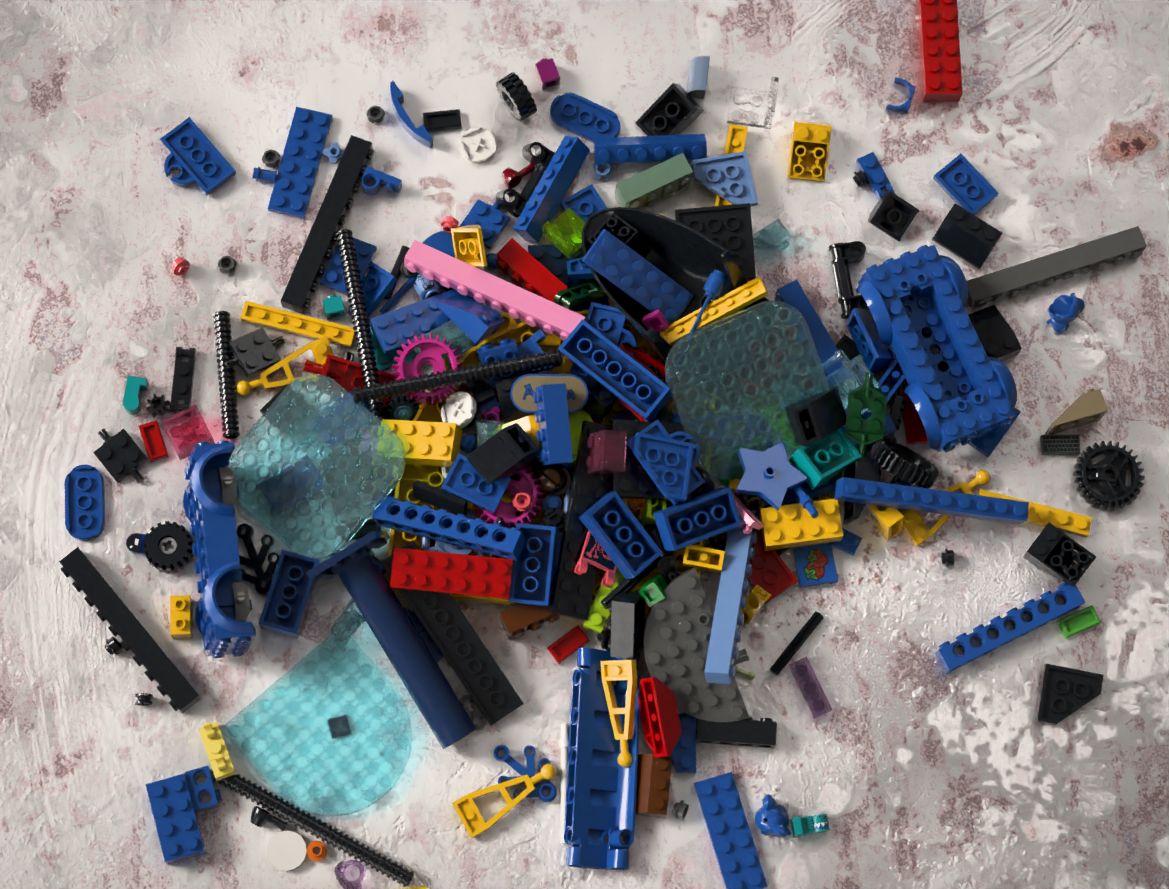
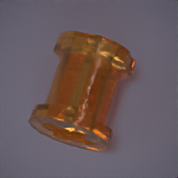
[623,498,645,513]

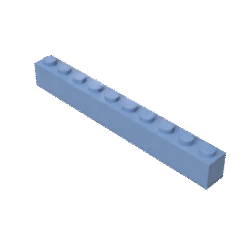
[704,510,760,684]

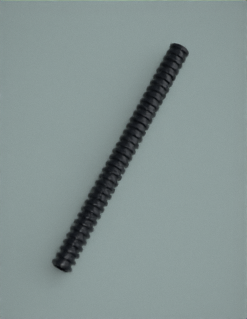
[336,229,387,426]
[352,349,562,405]
[219,774,414,887]

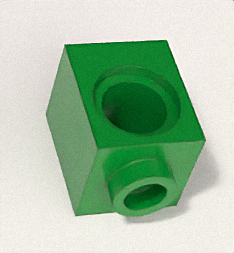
[638,574,667,607]

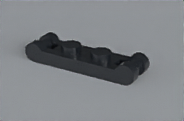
[170,347,196,414]

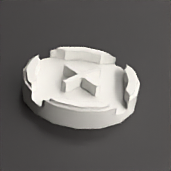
[460,127,497,164]
[441,391,476,428]
[267,831,307,871]

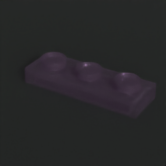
[789,657,833,719]

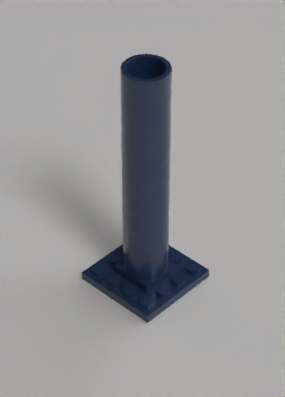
[306,530,477,750]

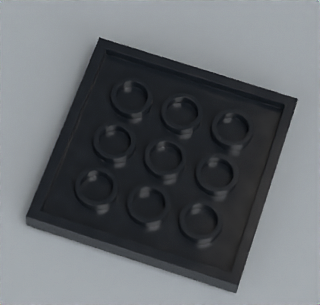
[675,203,756,280]
[612,420,691,500]

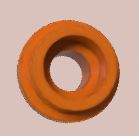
[307,841,327,861]

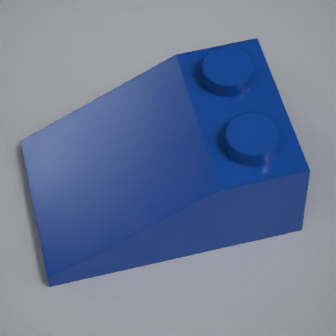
[435,295,505,344]

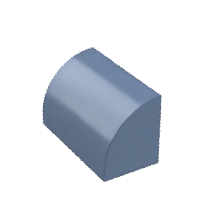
[687,56,710,99]

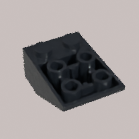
[785,387,847,446]
[466,423,540,485]
[1023,522,1096,587]

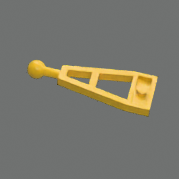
[236,336,334,396]
[899,470,991,547]
[601,659,637,767]
[452,764,557,839]

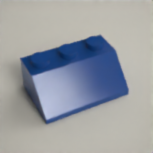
[846,308,893,373]

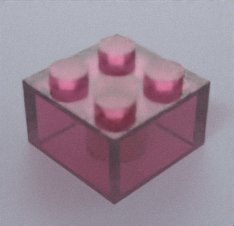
[161,405,215,460]
[586,430,627,475]

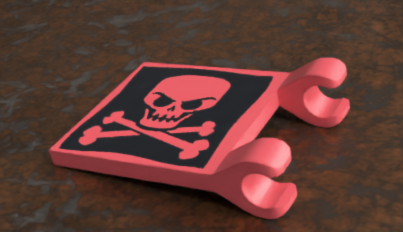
[574,530,617,587]

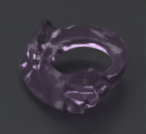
[335,860,365,889]

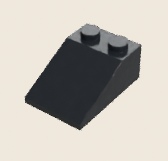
[635,83,704,136]
[968,305,1022,361]
[843,461,881,525]

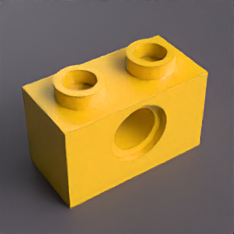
[682,545,725,574]
[170,595,193,639]

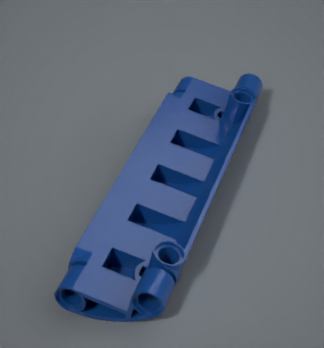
[564,648,641,870]

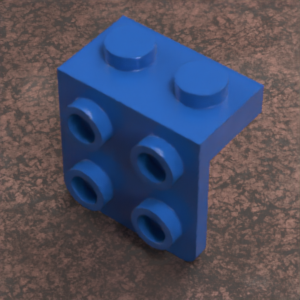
[476,338,524,389]

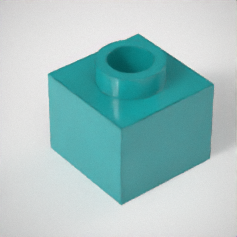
[323,295,346,320]

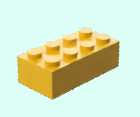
[377,419,463,467]
[759,499,843,551]

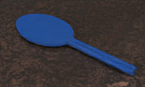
[379,231,455,314]

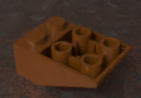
[499,604,560,640]

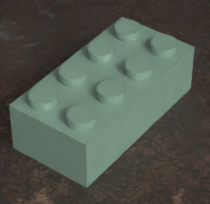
[615,153,693,209]

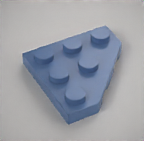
[691,151,758,206]

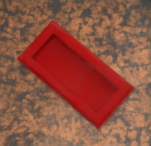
[139,420,169,463]
[547,625,590,665]

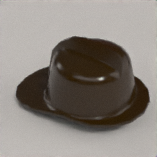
[532,458,571,496]

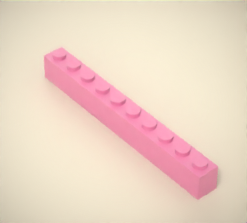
[404,240,586,341]

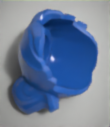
[1047,293,1084,332]
[755,794,791,837]

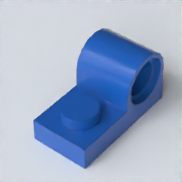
[361,166,402,196]

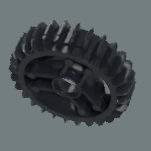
[870,438,939,489]
[1073,441,1145,511]

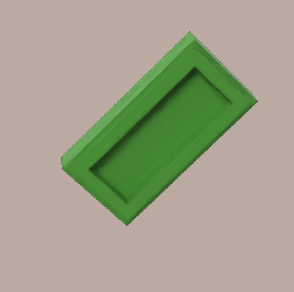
[1057,605,1101,639]

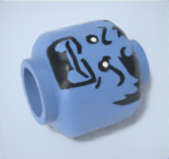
[414,274,441,300]

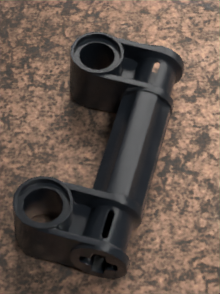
[496,142,555,219]
[828,241,869,319]

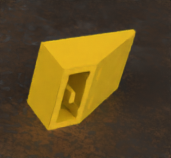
[788,120,832,181]

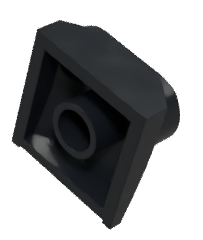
[868,190,920,242]

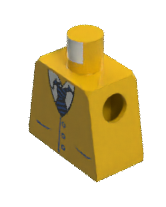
[867,504,904,541]

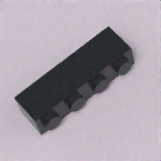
[696,717,777,748]

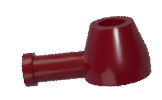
[501,163,535,188]

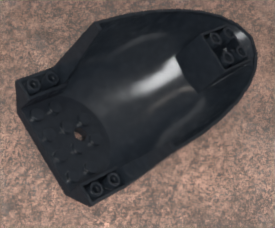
[582,207,777,390]

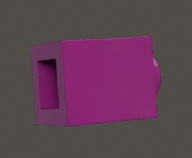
[535,58,560,90]

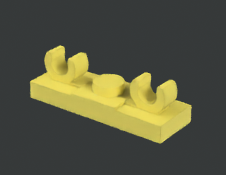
[199,722,236,781]

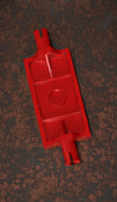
[303,354,416,412]

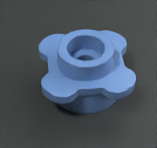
[323,142,344,164]
[593,163,612,180]

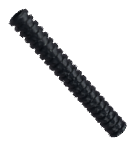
[213,311,240,439]

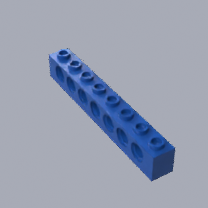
[372,496,526,561]
[935,583,1085,674]

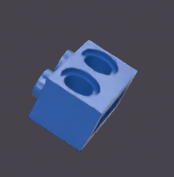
[185,766,222,813]

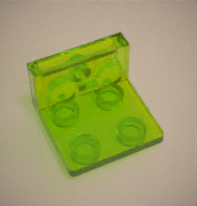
[542,208,585,258]

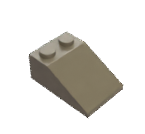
[1045,389,1108,435]

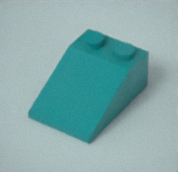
[789,428,862,490]

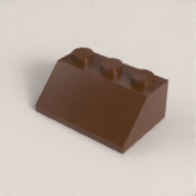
[635,754,673,818]

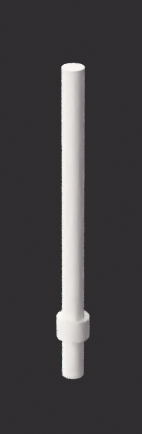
[559,724,569,844]

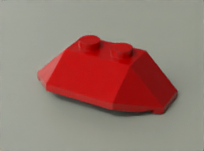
[638,677,682,758]

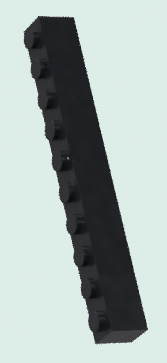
[281,135,375,314]
[59,547,201,714]

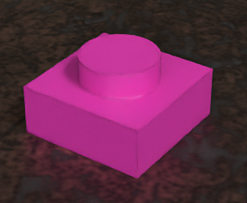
[642,309,669,333]

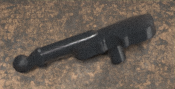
[649,530,682,585]

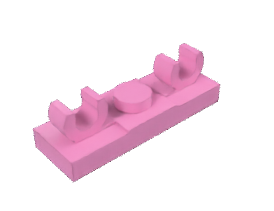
[716,484,764,535]

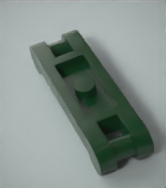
[555,280,608,310]

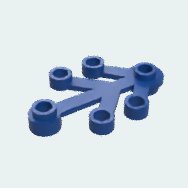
[494,745,557,802]

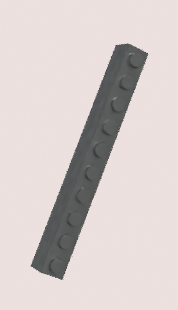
[967,226,1147,308]

